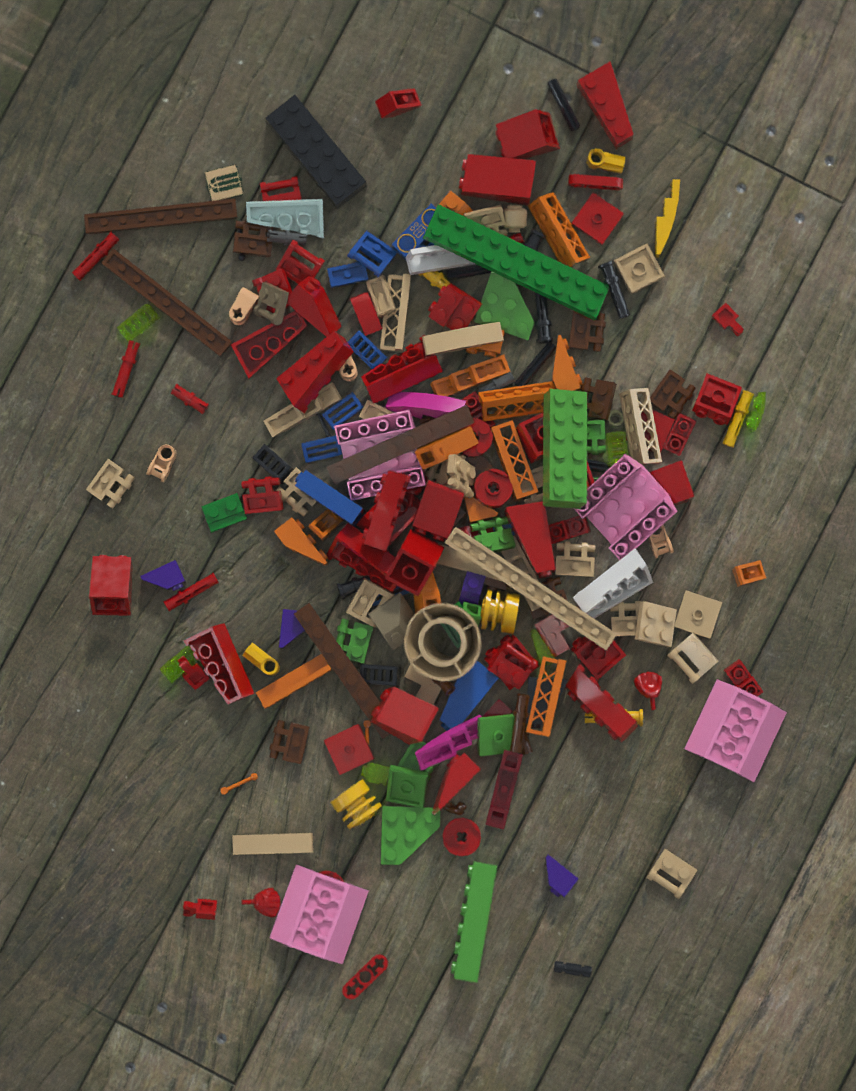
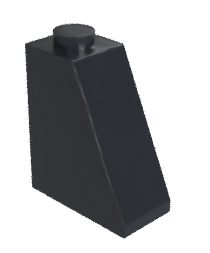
[525,677,567,729]

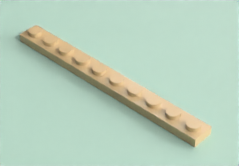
[445,527,617,650]

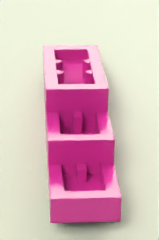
[385,392,466,419]
[415,715,482,770]

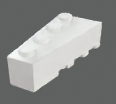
[573,549,653,619]

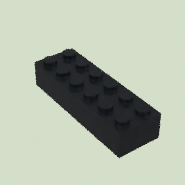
[265,95,367,210]

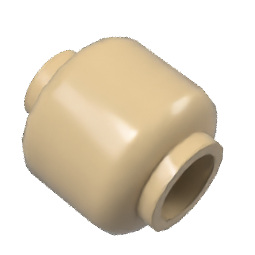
[503,205,527,232]

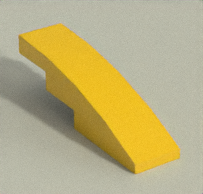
[655,179,680,258]

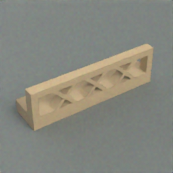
[380,274,411,352]
[619,388,662,466]

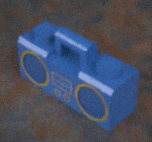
[392,204,436,261]

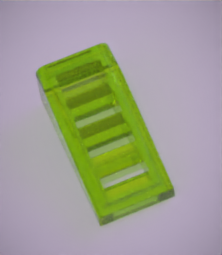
[117,303,160,341]
[605,431,628,467]
[530,629,555,667]

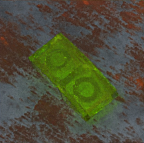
[746,392,766,433]
[159,646,199,684]

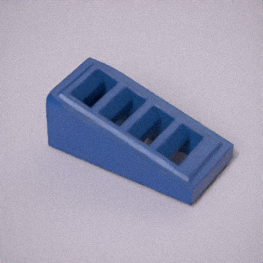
[348,330,387,369]

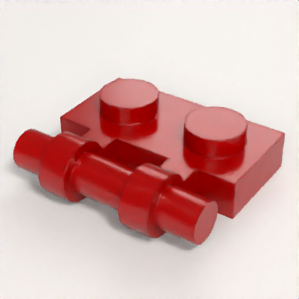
[241,476,283,514]

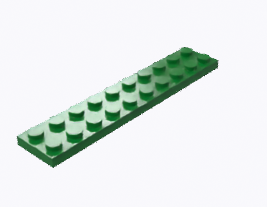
[423,204,609,320]

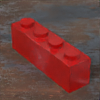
[361,335,443,404]
[362,470,411,551]
[326,523,398,592]
[184,623,255,704]
[566,664,638,743]

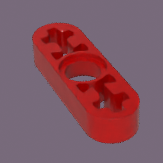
[568,174,623,190]
[342,954,388,999]

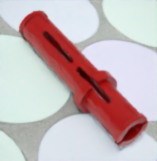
[72,232,120,281]
[111,340,141,398]
[163,573,219,612]

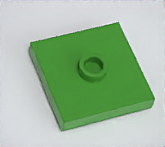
[477,714,515,756]
[386,765,429,808]

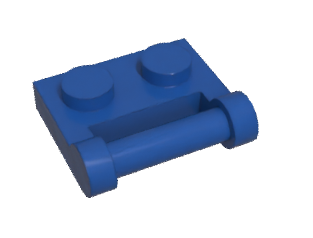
[347,231,397,278]

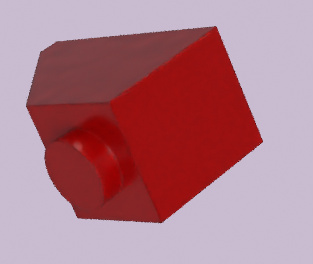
[375,88,422,118]

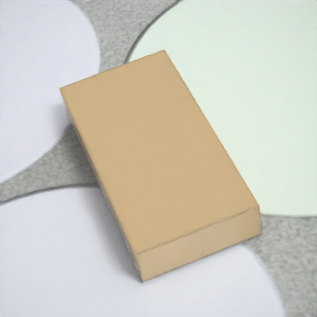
[366,275,397,318]

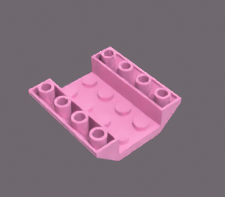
[334,410,426,501]
[574,454,677,560]
[684,680,787,782]
[270,864,369,964]

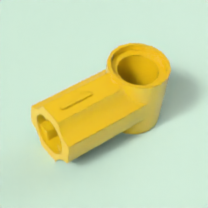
[586,149,625,174]
[242,643,280,676]

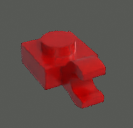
[712,303,744,337]
[177,656,210,690]
[183,899,217,920]

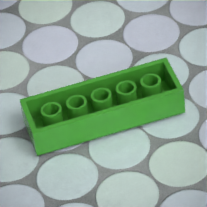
[543,389,587,509]
[451,861,497,983]

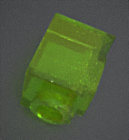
[361,762,390,786]

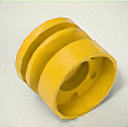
[480,589,520,634]
[330,779,382,829]

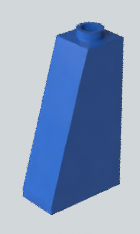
[295,470,366,527]
[440,661,499,731]

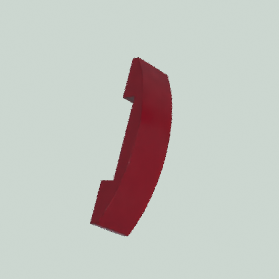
[485,750,523,829]

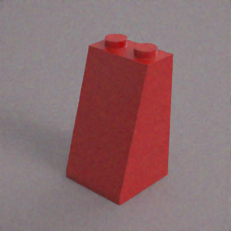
[459,154,536,206]
[504,501,556,578]

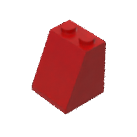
[495,109,560,159]
[649,460,694,506]
[412,480,465,542]
[385,529,445,597]
[89,555,133,616]
[370,687,439,745]

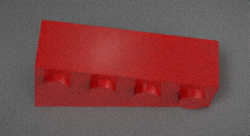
[276,331,354,413]

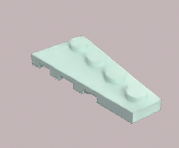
[246,199,324,238]

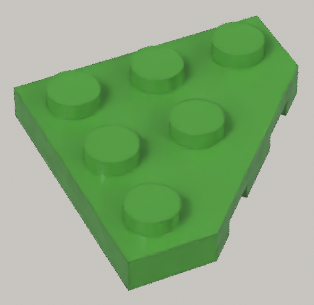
[474,271,535,340]
[381,806,440,865]

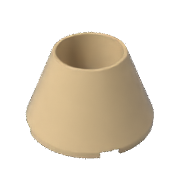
[404,603,481,681]

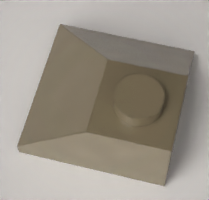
[368,592,415,650]

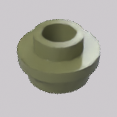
[606,410,624,429]

